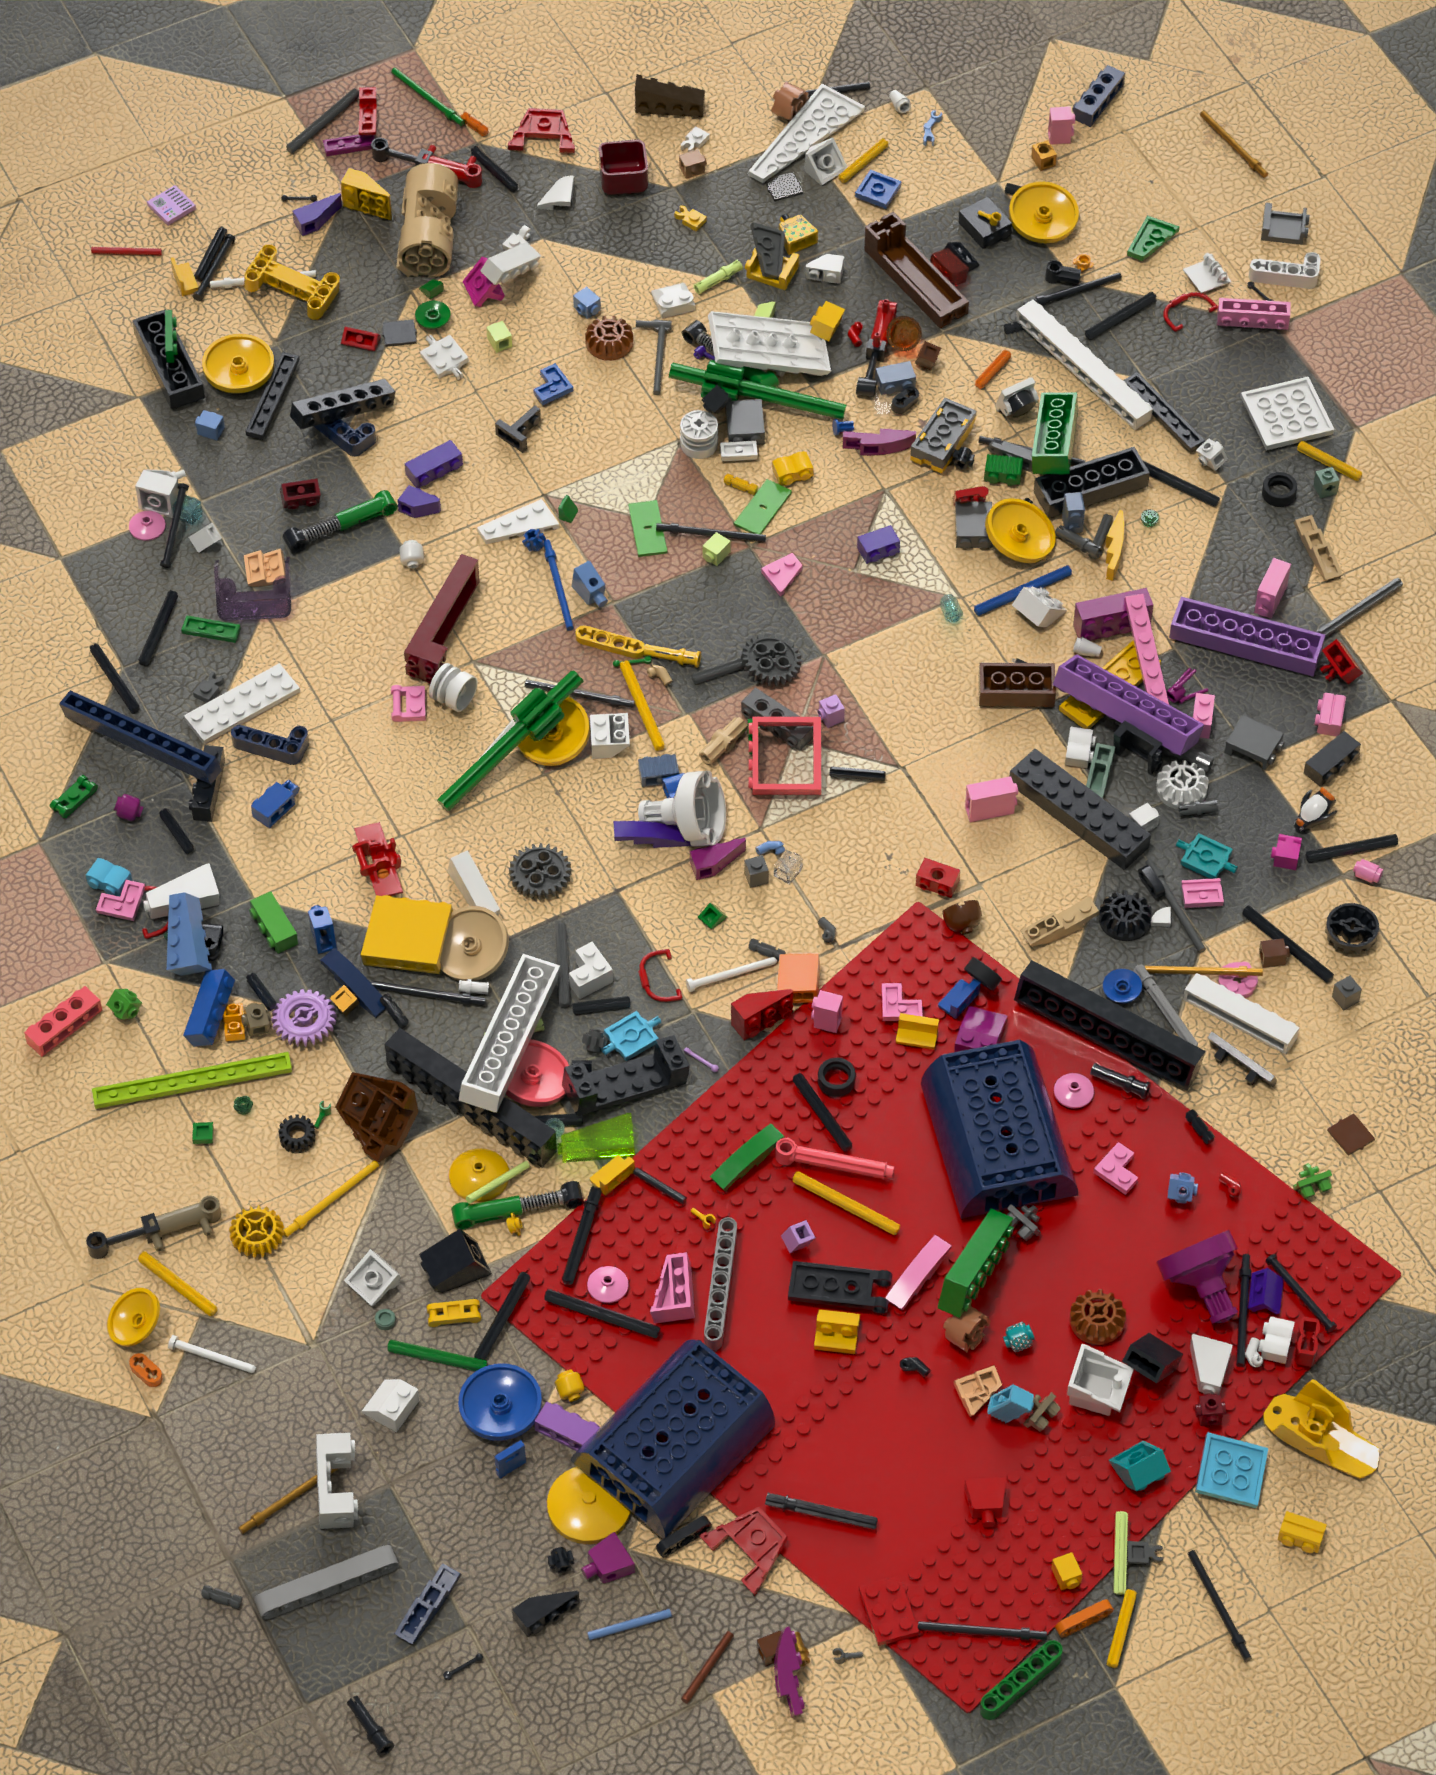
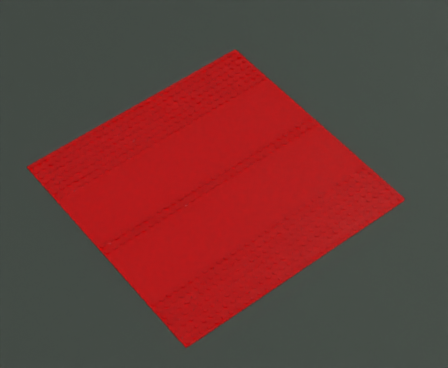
[481,902,1401,1714]

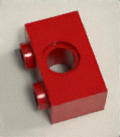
[915,857,961,898]

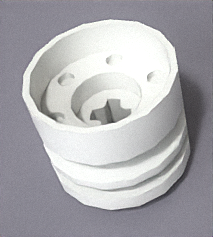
[680,410,718,459]
[429,663,478,712]

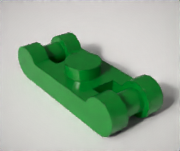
[49,775,98,818]

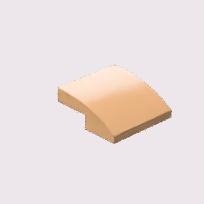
[244,549,287,587]

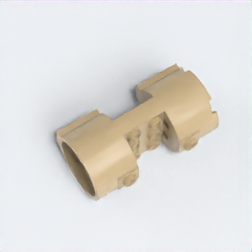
[396,163,458,278]

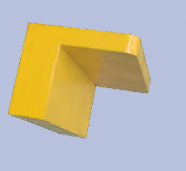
[170,257,199,296]
[896,1013,939,1049]
[590,1155,635,1196]

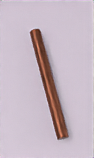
[681,1631,734,1704]

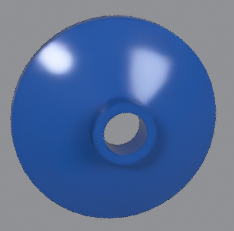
[1103,969,1142,1003]

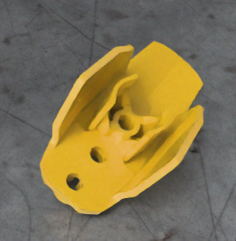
[1263,1379,1379,1479]

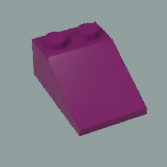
[954,1006,1007,1052]

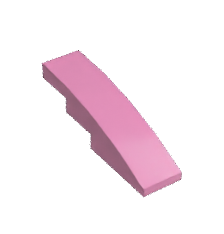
[885,1235,952,1310]

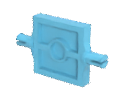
[601,1011,662,1061]

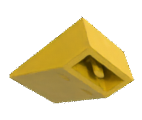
[341,168,392,220]

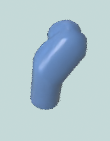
[755,841,785,856]

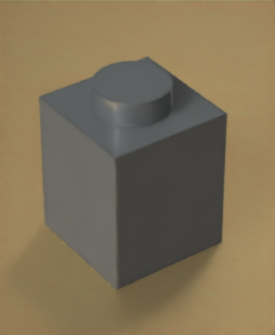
[744,855,769,888]
[1332,975,1362,1011]

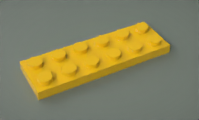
[1059,641,1161,729]

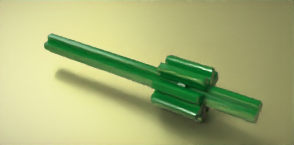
[668,360,847,420]
[437,670,584,811]

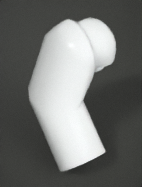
[1245,1337,1263,1367]

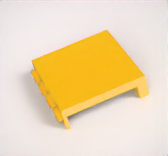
[361,895,453,974]

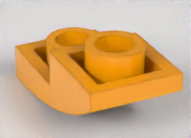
[223,1003,245,1041]

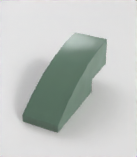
[1086,743,1115,798]

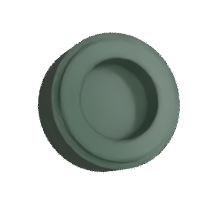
[375,1309,396,1330]

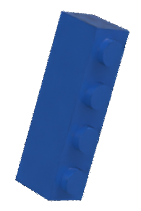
[183,969,235,1047]

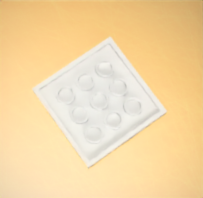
[1241,377,1335,450]

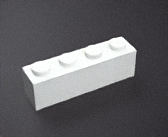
[480,242,541,285]

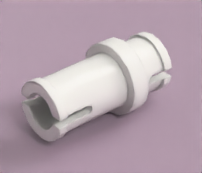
[459,979,489,995]

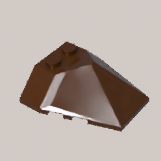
[335,1072,419,1162]

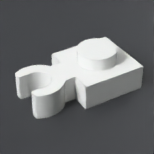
[681,127,710,152]

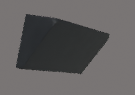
[943,242,980,274]

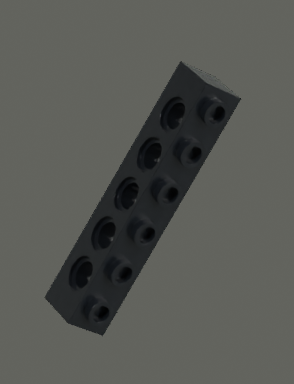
[290,379,396,429]

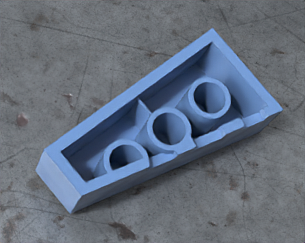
[166,892,212,976]

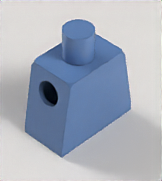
[572,560,608,607]

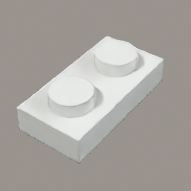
[720,441,758,461]

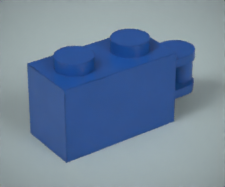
[251,780,300,829]

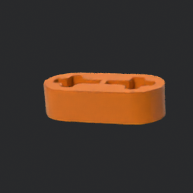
[129,1353,163,1387]

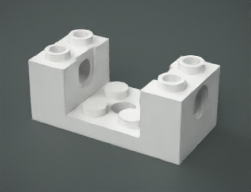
[316,1433,358,1529]

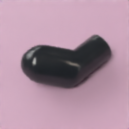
[899,1357,931,1377]

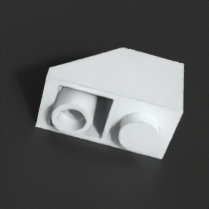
[806,254,844,284]

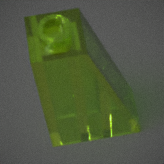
[557,1113,635,1163]

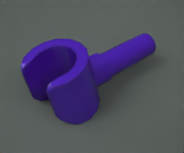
[693,345,715,360]

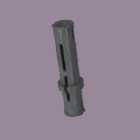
[1055,525,1104,558]

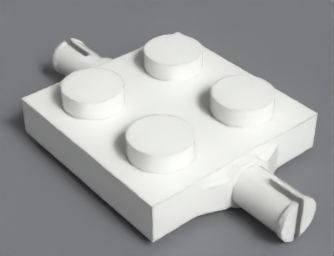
[420,335,469,380]

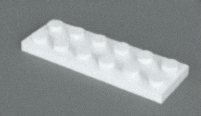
[184,663,300,745]

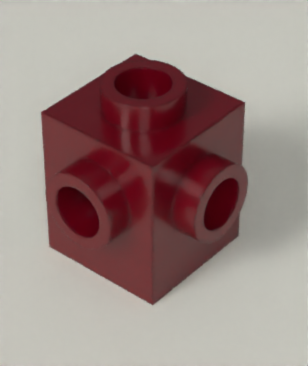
[1195,1393,1226,1426]

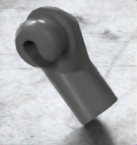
[818,917,836,943]

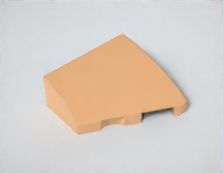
[953,1366,1002,1416]

